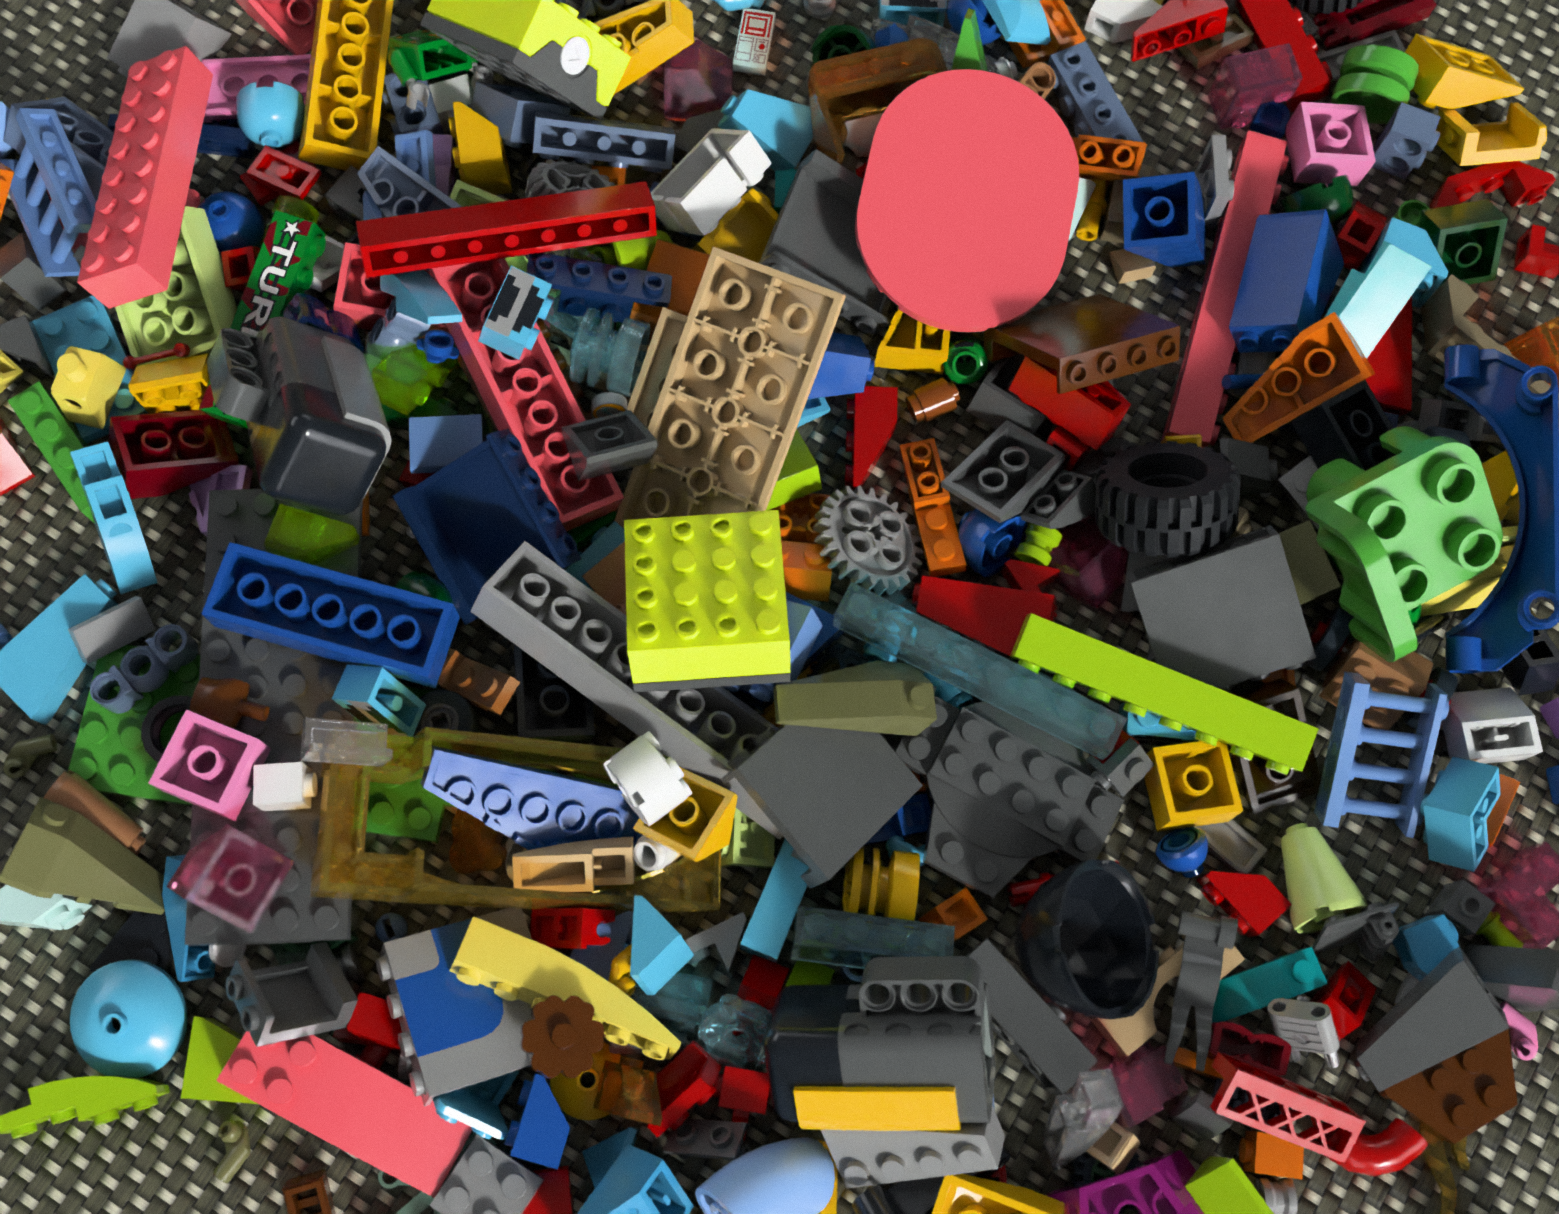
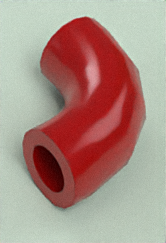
[1324,1118,1428,1176]

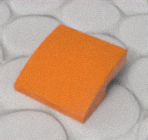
[1007,0,1086,68]

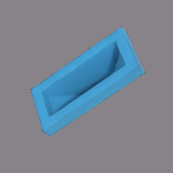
[582,1126,640,1188]

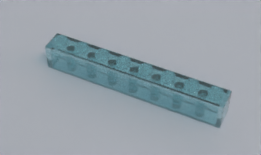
[833,582,1127,760]

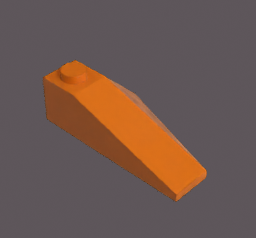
[1222,312,1375,443]

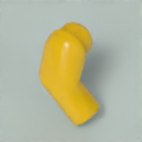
[608,943,636,997]

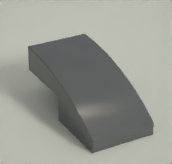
[1167,1090,1233,1141]

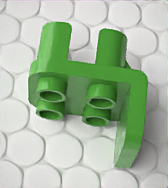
[1305,426,1503,663]

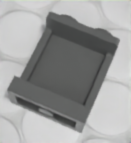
[225,942,358,1047]

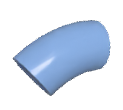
[695,1137,835,1214]

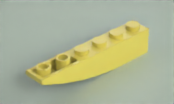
[450,916,681,1060]

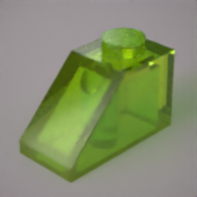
[263,504,360,565]

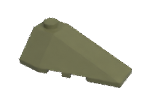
[773,661,937,736]
[0,797,165,915]

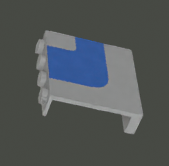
[376,905,533,1107]

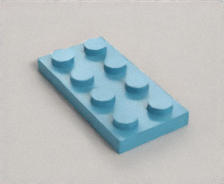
[32,295,149,443]

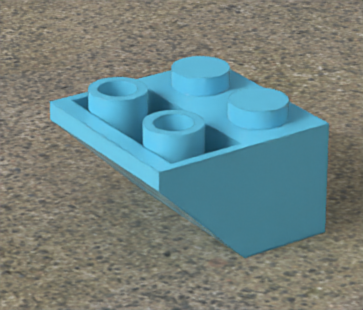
[1360,217,1448,309]

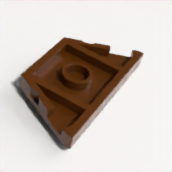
[1378,1029,1518,1144]

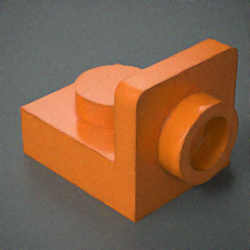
[919,887,988,951]

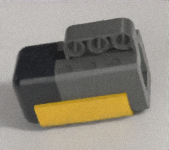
[763,956,995,1131]

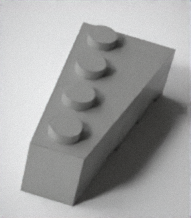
[821,1105,1005,1189]

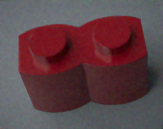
[1196,1022,1292,1076]

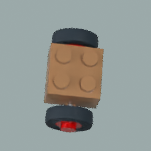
[1306,607,1458,730]

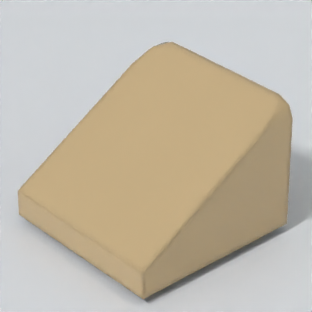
[1109,249,1156,284]
[1080,1113,1140,1174]

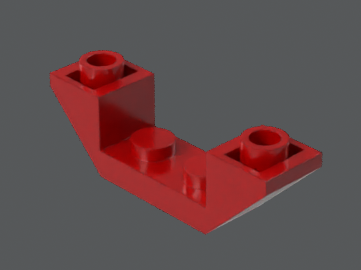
[1429,161,1556,209]

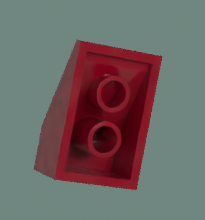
[108,410,239,499]

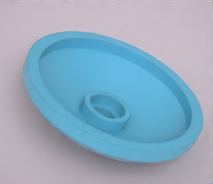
[70,960,188,1078]

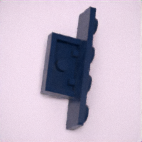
[527,253,672,323]

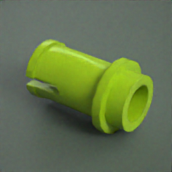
[1476,911,1524,948]

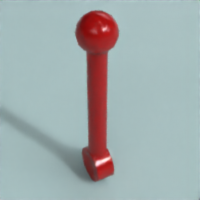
[123,343,190,370]

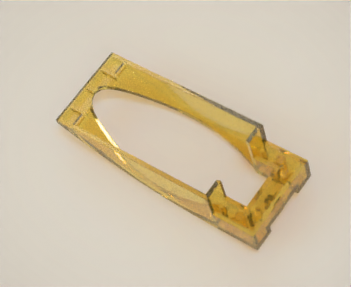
[310,727,721,912]

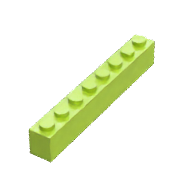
[1010,613,1319,775]

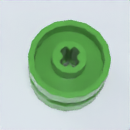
[1331,44,1419,124]

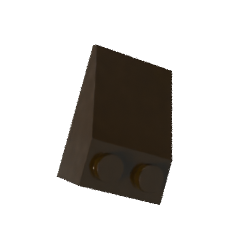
[1227,678,1321,814]

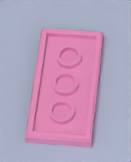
[201,54,311,123]

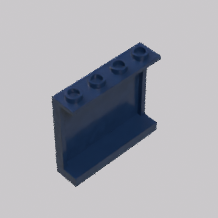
[393,428,582,625]

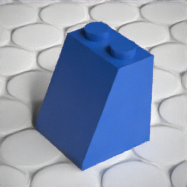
[1123,171,1206,268]

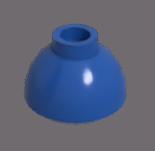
[1155,827,1208,878]

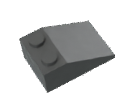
[966,354,1046,435]
[941,420,1066,523]

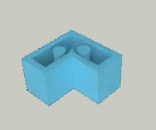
[1420,757,1501,872]

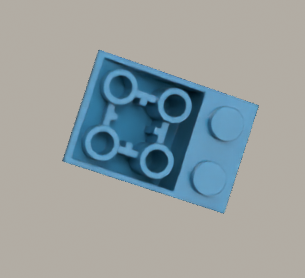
[577,1144,694,1214]

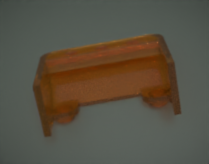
[808,38,948,165]

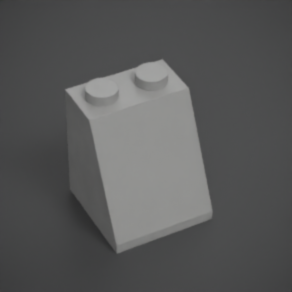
[107,0,232,77]

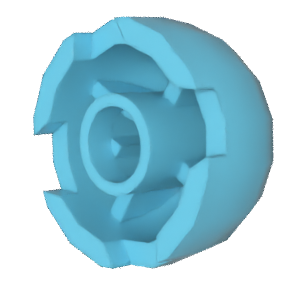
[236,81,305,149]

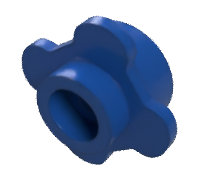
[416,330,459,364]

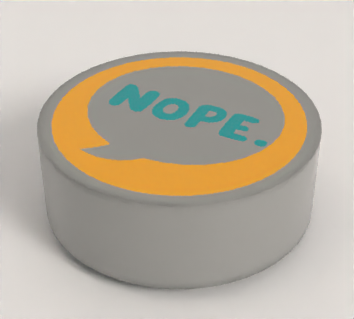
[591,392,628,419]

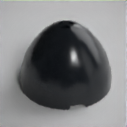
[1014,859,1159,1019]

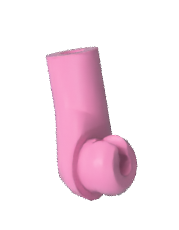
[1500,1001,1538,1061]

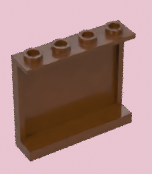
[984,294,1180,394]

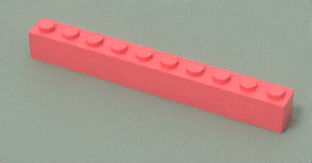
[1161,130,1289,448]

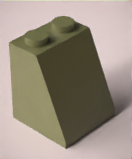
[1279,520,1342,611]

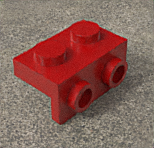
[641,1041,721,1138]

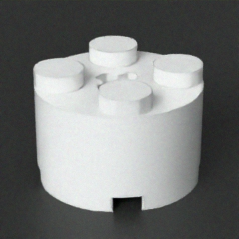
[603,731,692,826]

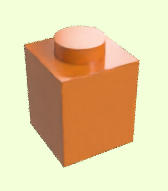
[1239,1131,1304,1180]

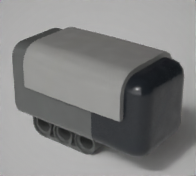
[207,317,392,515]

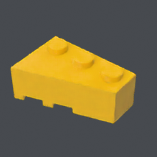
[874,309,950,375]

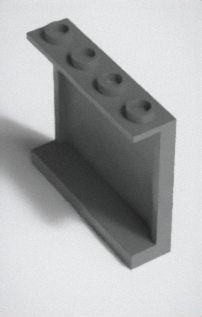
[759,149,891,335]
[1126,525,1316,691]
[721,724,923,889]

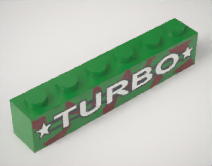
[199,210,326,429]

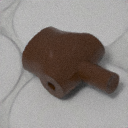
[190,677,270,729]

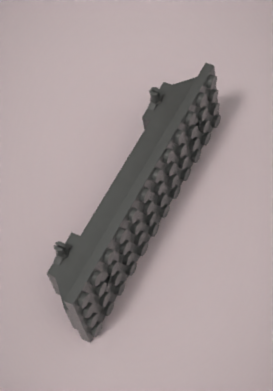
[185,489,363,946]

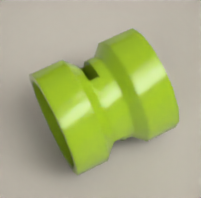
[1014,522,1062,567]

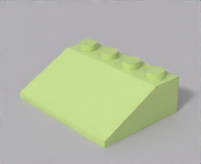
[115,206,237,369]

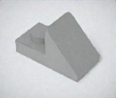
[685,912,747,974]

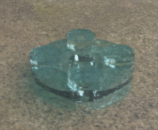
[698,994,771,1068]

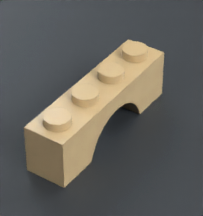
[1090,935,1245,1057]

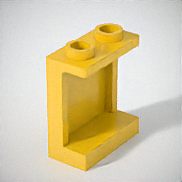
[1436,102,1547,166]
[692,188,779,263]

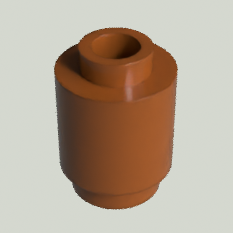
[905,377,960,423]

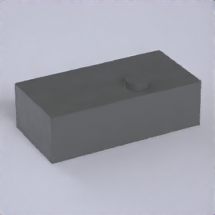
[959,939,1098,1094]

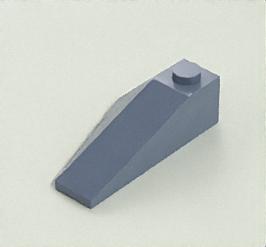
[357,146,462,271]

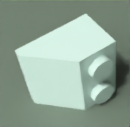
[0,885,93,930]

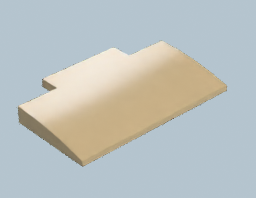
[614,247,846,527]

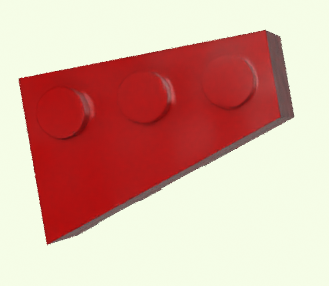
[1008,356,1131,451]

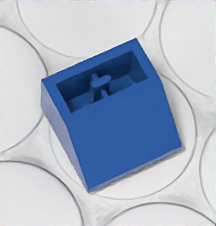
[504,1073,570,1169]

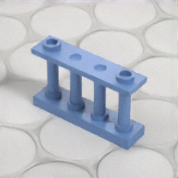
[0,108,96,277]
[1314,672,1449,838]

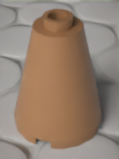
[44,770,146,856]

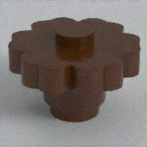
[520,995,604,1079]

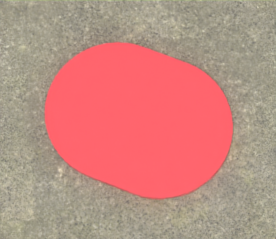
[855,69,1079,332]

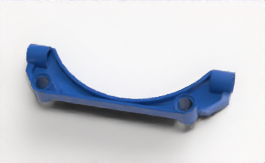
[1444,344,1559,674]

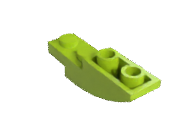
[0,1076,170,1139]

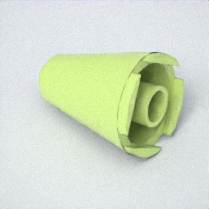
[1280,823,1368,934]

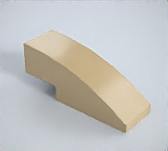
[512,837,635,894]

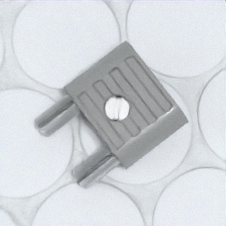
[1267,996,1340,1068]

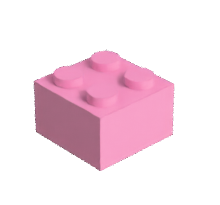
[1285,102,1376,186]
[149,710,271,821]

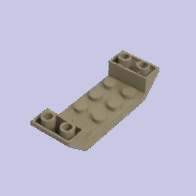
[1421,274,1559,398]

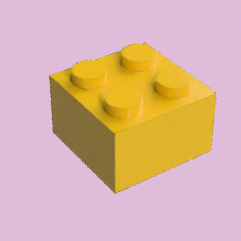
[1144,741,1243,832]

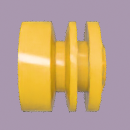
[841,846,920,934]

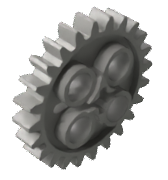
[813,485,923,596]

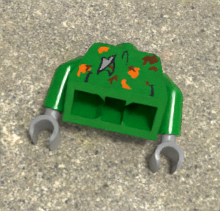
[387,30,494,110]

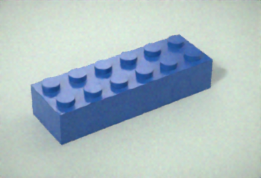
[201,542,460,688]

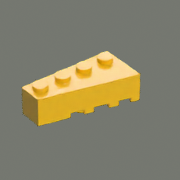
[581,0,694,115]

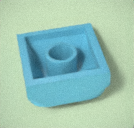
[982,0,1051,45]

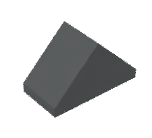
[0,232,68,310]
[0,315,54,376]

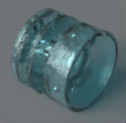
[569,307,650,397]

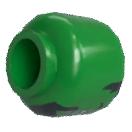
[942,335,988,385]

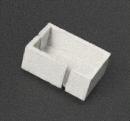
[651,128,772,236]

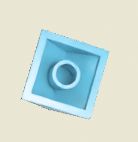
[630,895,694,995]

